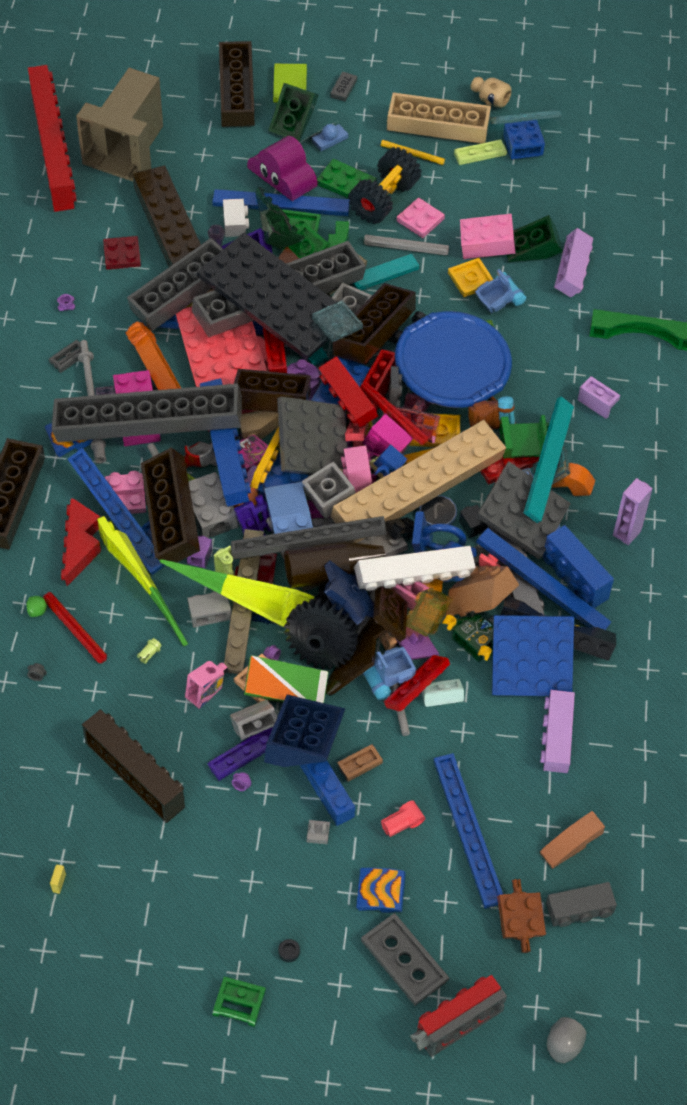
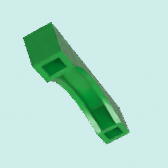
[589,309,687,351]

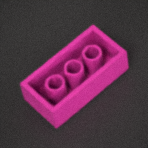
[113,370,161,446]

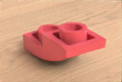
[479,553,500,566]

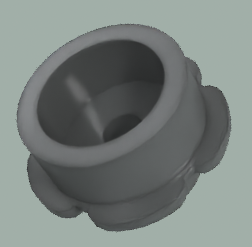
[27,663,47,681]

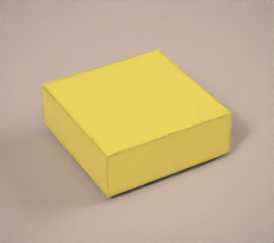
[50,865,66,894]

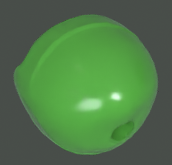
[26,596,47,617]

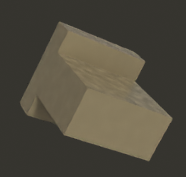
[76,68,163,182]

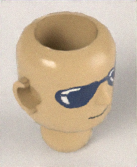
[471,77,512,108]

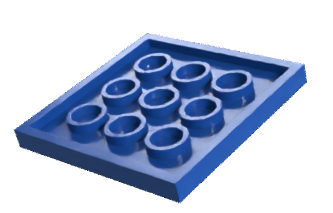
[492,615,574,696]

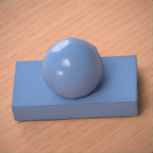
[312,124,348,151]

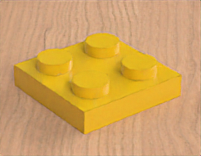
[448,258,493,297]

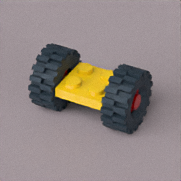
[348,147,422,224]

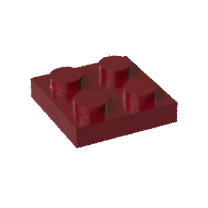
[103,236,141,270]

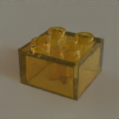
[406,588,452,637]

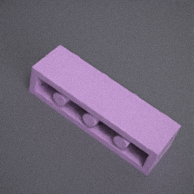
[554,228,593,298]
[613,478,653,545]
[540,690,575,773]

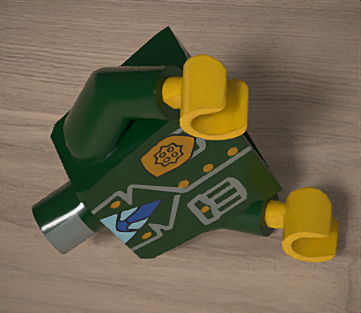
[442,615,493,662]

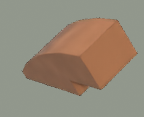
[540,811,605,869]

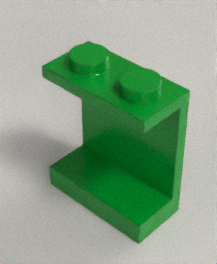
[499,415,549,458]

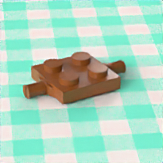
[497,879,546,953]

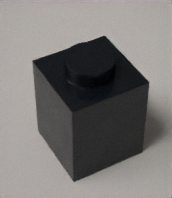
[459,504,487,538]

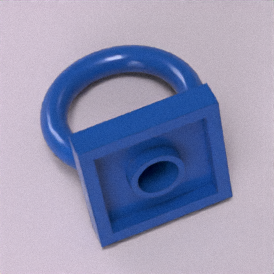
[412,512,467,553]

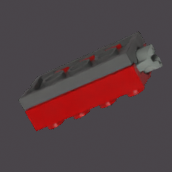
[410,975,507,1058]

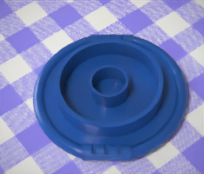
[395,311,512,408]

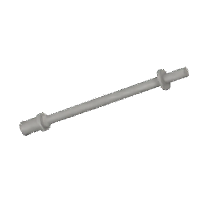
[78,340,106,464]

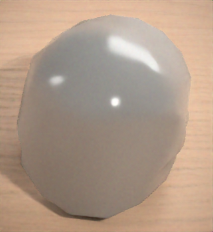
[546,1017,587,1063]

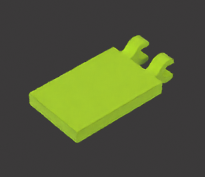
[273,63,307,102]

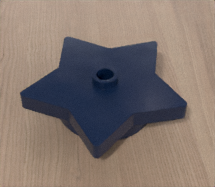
[324,560,374,625]

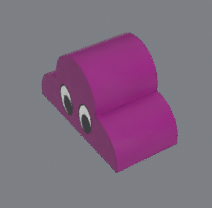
[247,136,317,201]

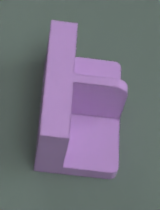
[578,376,620,419]

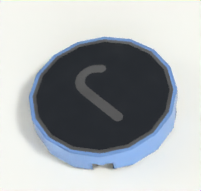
[419,495,457,526]

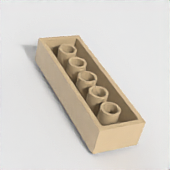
[387,93,491,144]

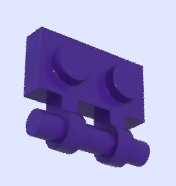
[233,495,271,536]

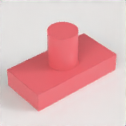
[345,421,369,447]

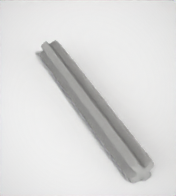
[364,234,449,255]

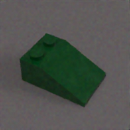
[268,83,319,142]
[506,215,563,262]

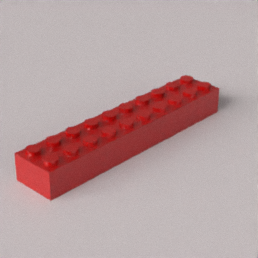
[28,65,77,212]

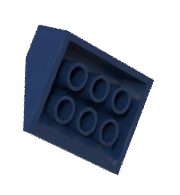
[264,694,345,767]

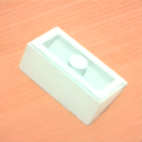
[422,679,464,707]

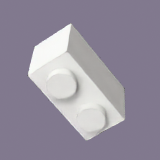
[223,199,249,237]

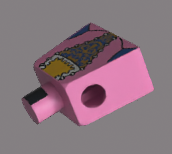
[185,661,228,709]

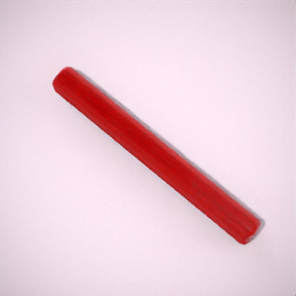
[360,382,429,445]
[43,592,107,663]

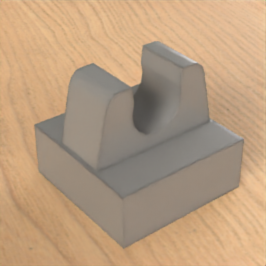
[307,820,330,844]

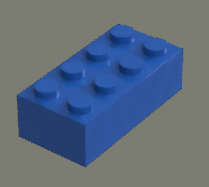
[543,525,614,608]

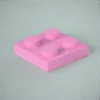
[397,198,445,238]

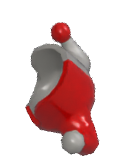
[184,441,217,468]

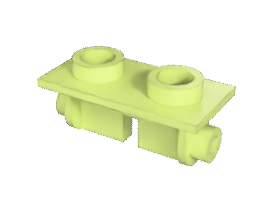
[213,546,234,576]

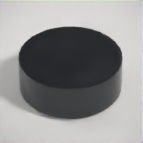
[278,939,300,962]

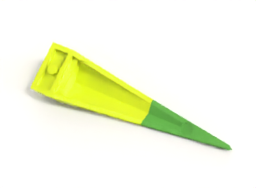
[97,516,188,646]
[159,559,314,627]

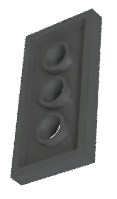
[361,913,449,1006]

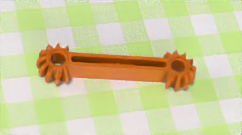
[126,321,181,390]

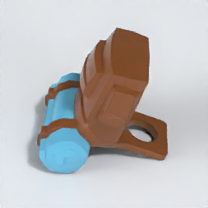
[469,396,516,430]

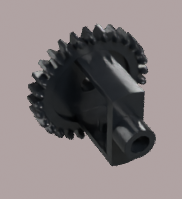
[284,594,359,669]

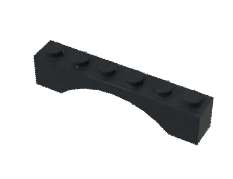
[498,596,616,661]

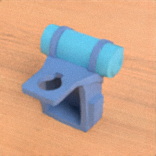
[475,269,527,314]
[362,647,416,700]

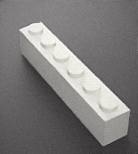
[354,546,476,591]

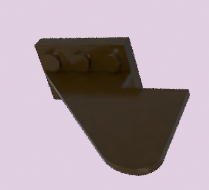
[325,586,407,696]

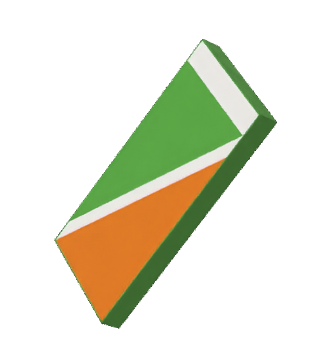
[244,655,329,703]

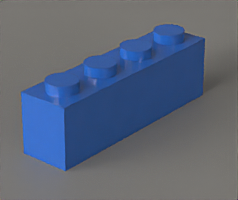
[300,761,355,826]

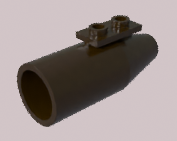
[284,541,386,588]

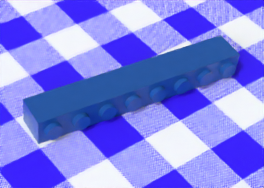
[200,378,251,507]

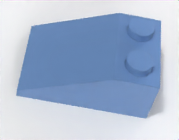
[264,482,313,534]

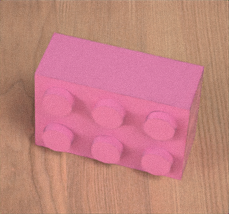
[460,214,515,259]

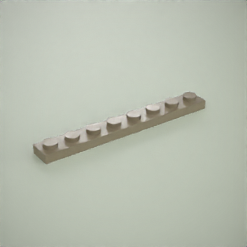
[224,529,264,674]

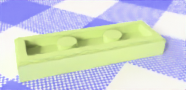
[454,140,507,165]

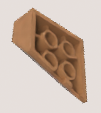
[446,565,519,617]

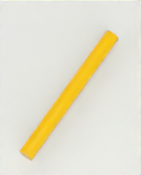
[380,140,445,165]

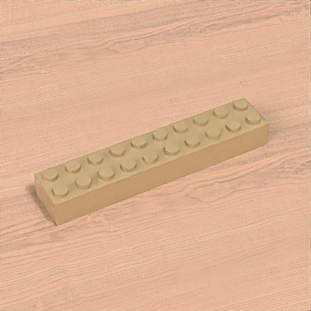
[330,420,506,543]

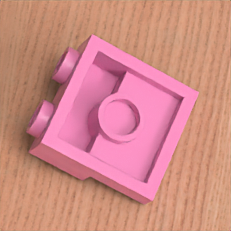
[105,471,146,514]

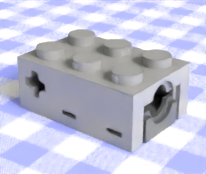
[189,472,238,538]

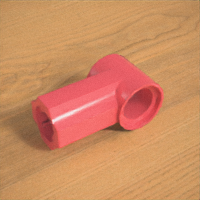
[381,800,425,837]

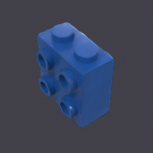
[503,120,545,159]

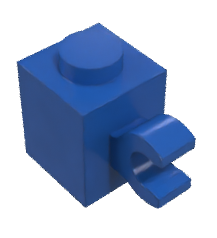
[373,444,407,477]

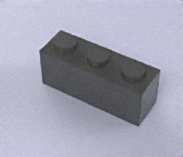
[546,882,617,927]

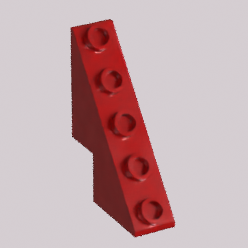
[61,498,101,586]

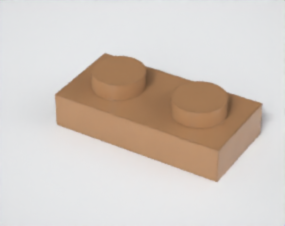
[337,744,383,782]

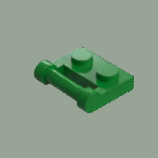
[212,976,266,1027]

